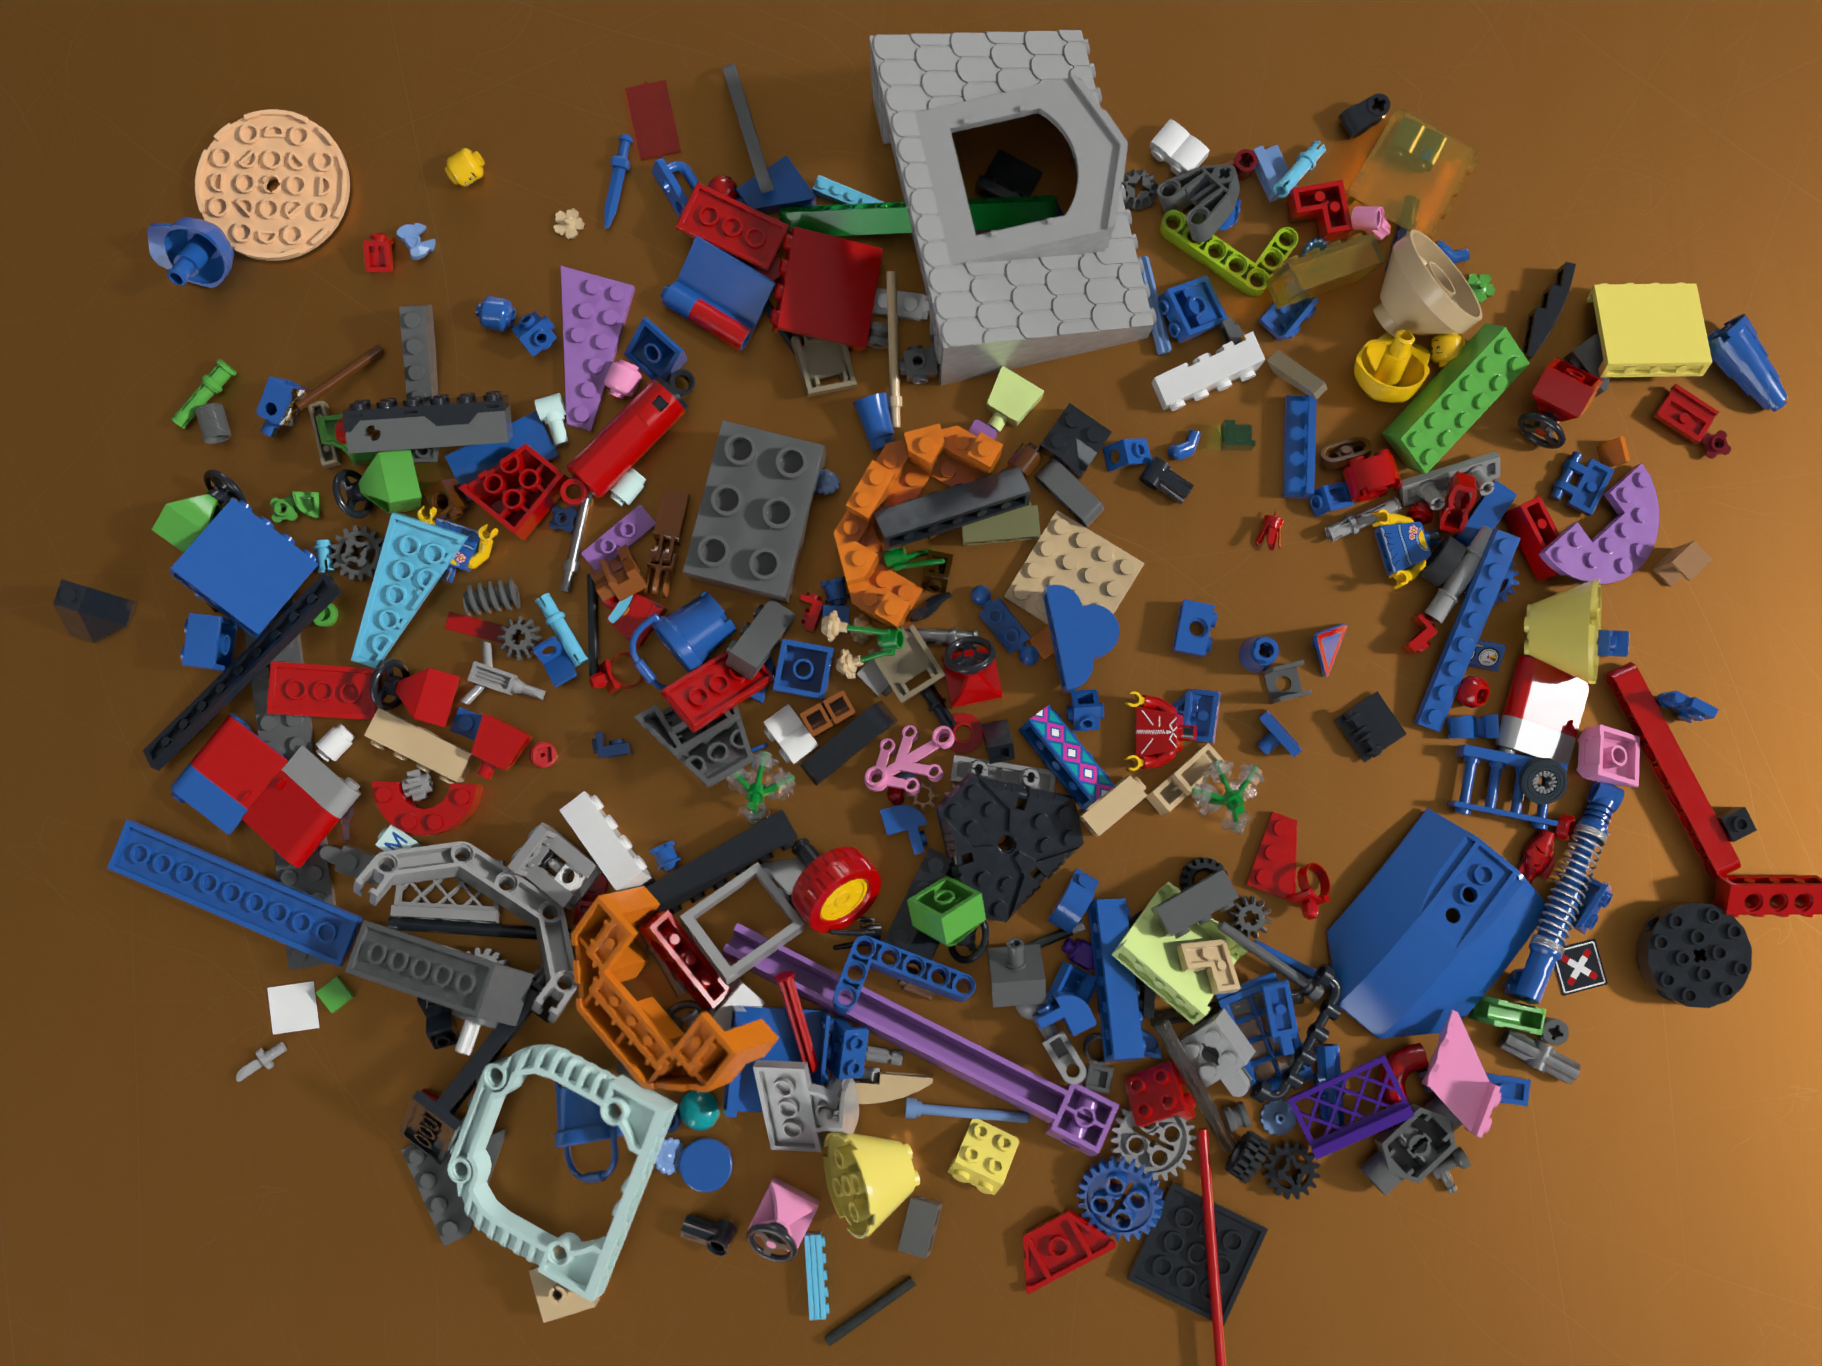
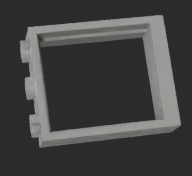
[680,862,805,986]

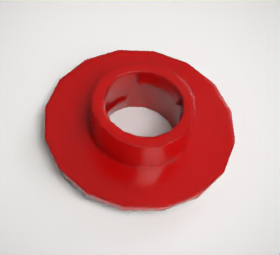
[944,713,983,754]

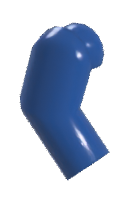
[1435,240,1470,264]
[1167,429,1201,460]

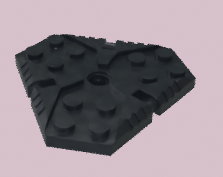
[936,772,1084,922]

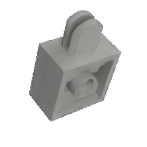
[1175,1008,1255,1097]

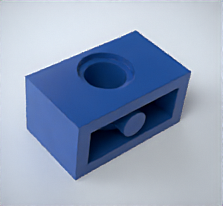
[1171,599,1218,658]

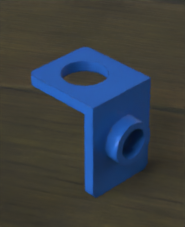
[1103,438,1151,472]
[532,636,577,687]

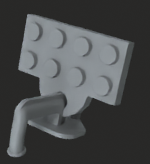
[753,1060,880,1152]

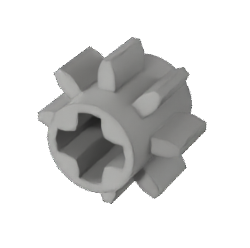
[402,769,434,801]

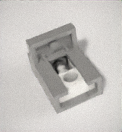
[508,822,602,910]

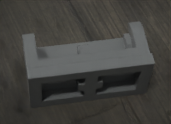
[898,1196,943,1259]

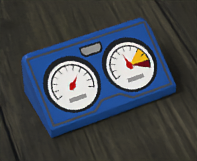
[1468,640,1506,672]

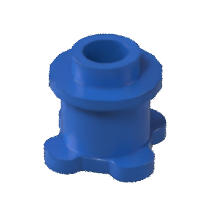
[820,576,850,606]
[649,840,682,873]

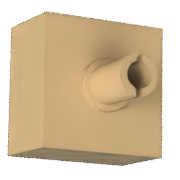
[529,1264,600,1323]

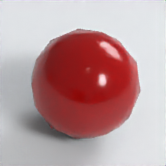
[707,175,738,200]
[1456,676,1490,708]

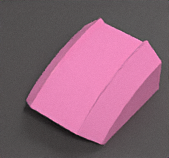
[1576,724,1640,787]

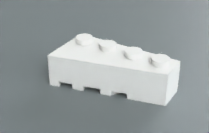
[1151,331,1265,411]
[559,791,656,892]

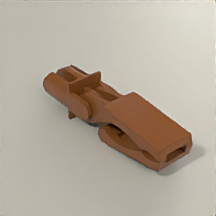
[642,489,690,598]

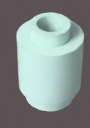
[610,468,646,506]

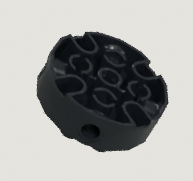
[1636,902,1752,1008]

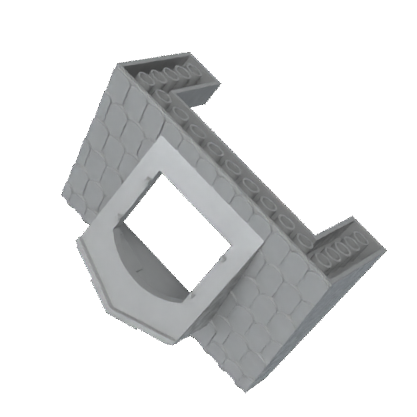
[869,30,1156,385]

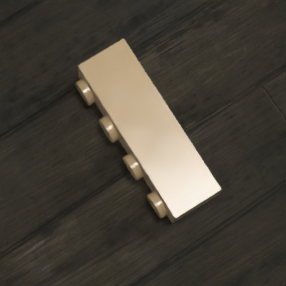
[364,708,476,784]

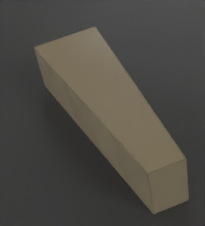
[1267,350,1328,400]

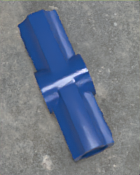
[1314,1043,1345,1126]

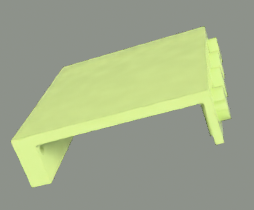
[1112,881,1248,1024]

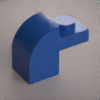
[880,805,928,855]
[1048,869,1099,934]
[1032,991,1097,1036]

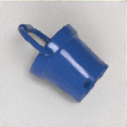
[629,591,737,691]
[554,1081,624,1184]

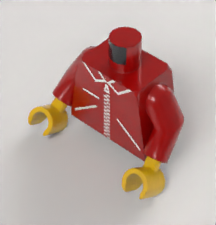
[1124,691,1197,772]

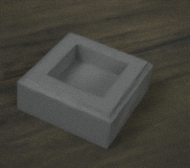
[1083,1062,1114,1094]

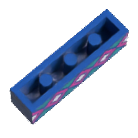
[1018,705,1115,811]

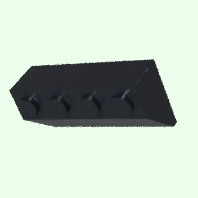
[883,847,952,960]

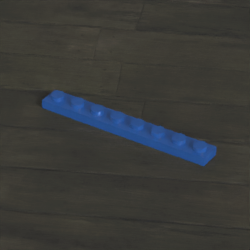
[1414,528,1521,732]

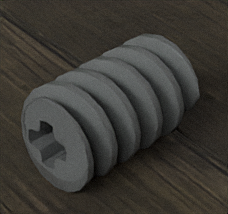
[463,577,521,617]

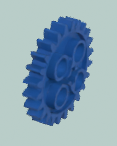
[1077,1156,1164,1242]

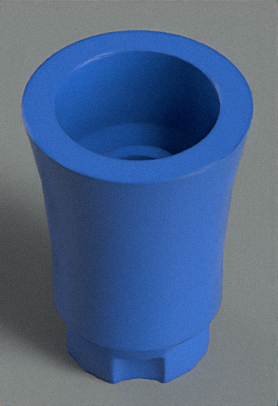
[853,393,895,451]
[1239,637,1279,673]

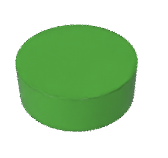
[313,603,339,627]

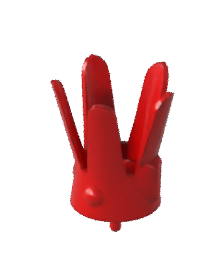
[1255,511,1284,551]

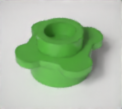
[270,496,298,523]

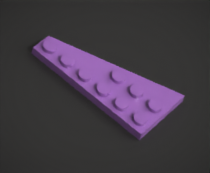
[561,266,635,433]

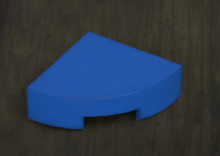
[1141,1029,1162,1059]

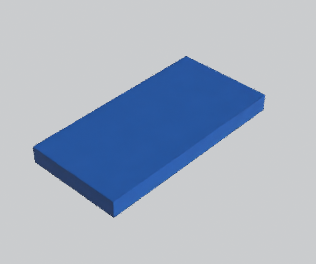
[445,410,560,503]

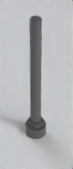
[1217,921,1326,1002]

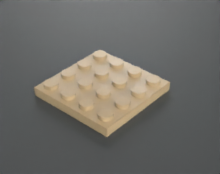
[1003,510,1145,626]

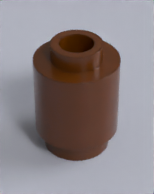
[1007,442,1042,478]

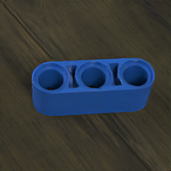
[1453,479,1517,547]

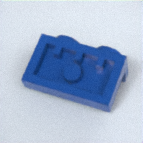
[826,1017,869,1080]

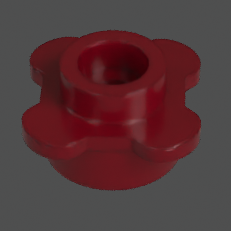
[1702,430,1731,459]

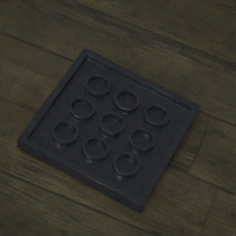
[1127,1181,1268,1327]

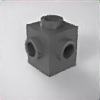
[899,345,938,384]

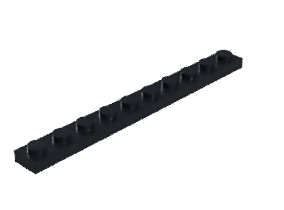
[143,573,342,771]

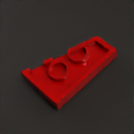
[1245,812,1297,902]

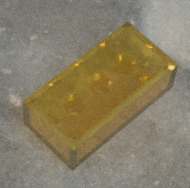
[1265,233,1386,310]

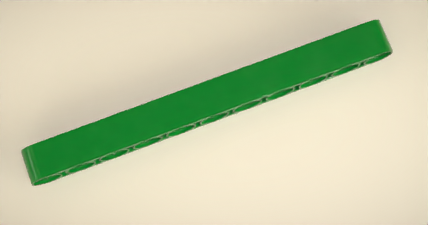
[779,195,1058,236]

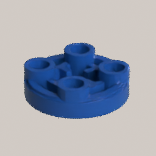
[679,1137,733,1192]

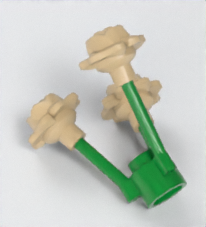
[821,610,904,679]

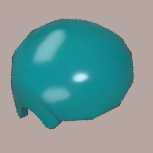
[679,1090,720,1131]

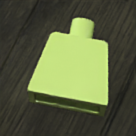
[986,366,1044,433]

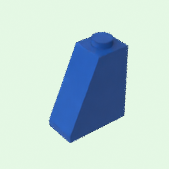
[736,155,816,215]

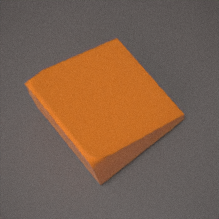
[1597,436,1630,468]
[1028,626,1054,661]

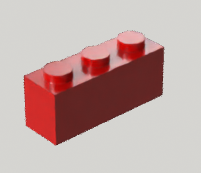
[1504,496,1560,582]

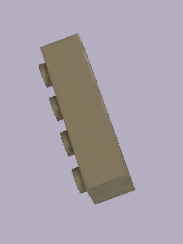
[308,400,342,469]

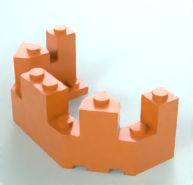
[834,423,1003,629]
[571,886,779,1092]

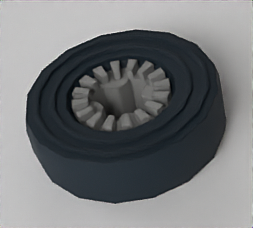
[1518,757,1568,804]

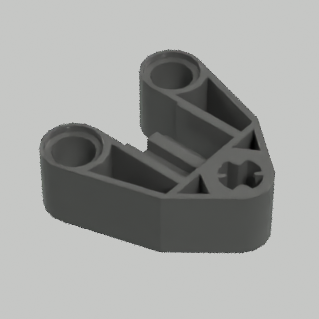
[1157,164,1240,242]

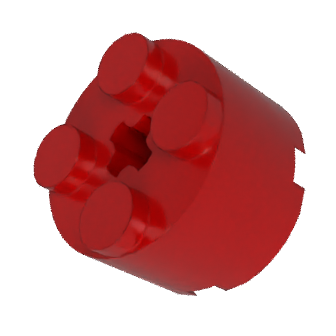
[1343,449,1403,502]

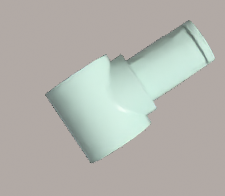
[534,393,569,446]

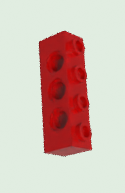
[1713,875,1822,917]
[638,910,732,1009]

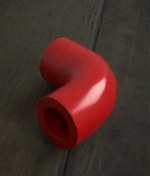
[1378,1043,1428,1107]

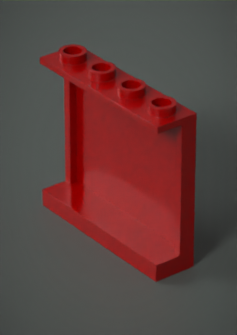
[770,227,883,353]

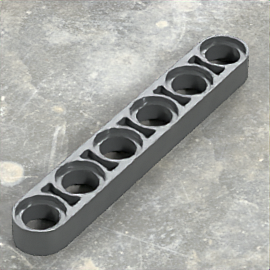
[722,63,774,194]

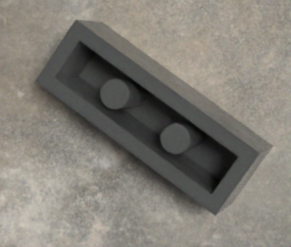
[725,598,797,681]
[1151,869,1239,939]

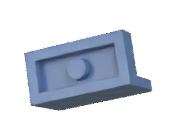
[1253,145,1297,203]

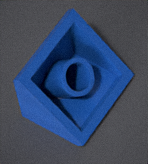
[624,317,688,382]

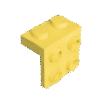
[947,1119,1019,1195]

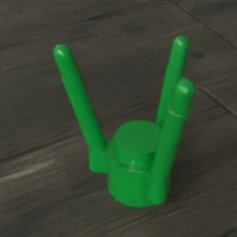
[883,547,945,571]

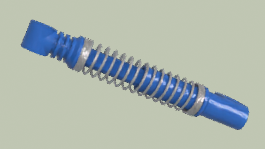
[1504,781,1624,1005]

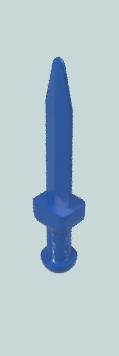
[604,134,633,229]

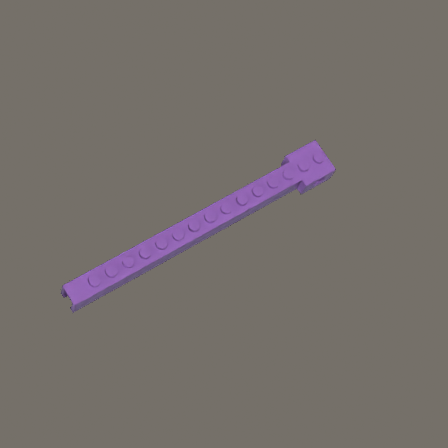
[722,923,1119,1157]

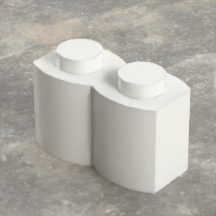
[1149,119,1210,176]
[763,704,820,765]

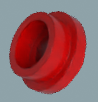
[1407,502,1434,525]

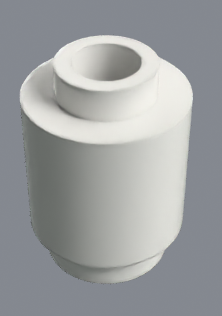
[316,723,355,762]

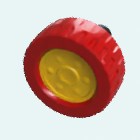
[791,838,881,933]

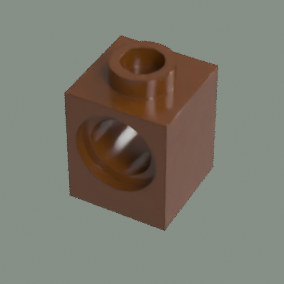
[423,479,470,521]

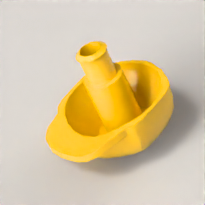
[1354,330,1430,403]

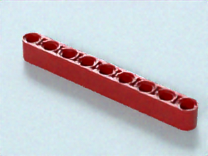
[1606,662,1741,880]

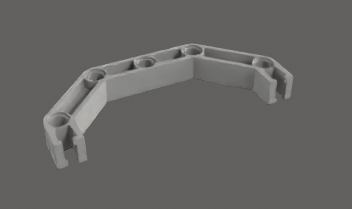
[353,841,578,1024]

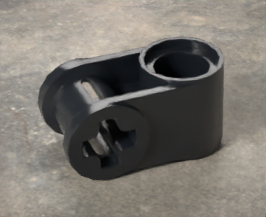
[1338,93,1390,139]

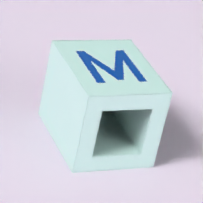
[375,824,422,851]

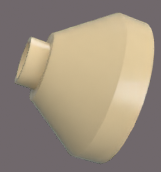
[1374,229,1483,337]

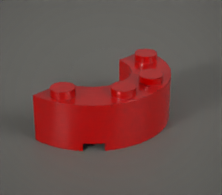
[372,781,484,835]

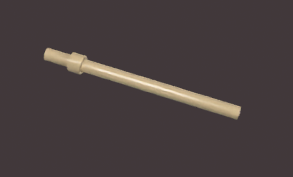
[887,271,903,427]

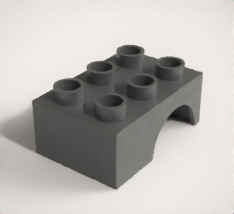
[683,420,827,605]

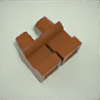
[590,544,647,602]
[800,690,856,738]

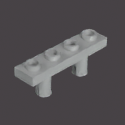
[1399,451,1500,511]
[950,755,1056,792]

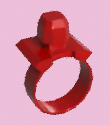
[589,652,643,695]
[1288,862,1330,920]

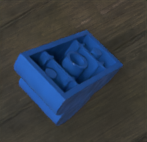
[1042,585,1119,694]

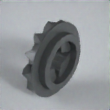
[1122,169,1158,210]

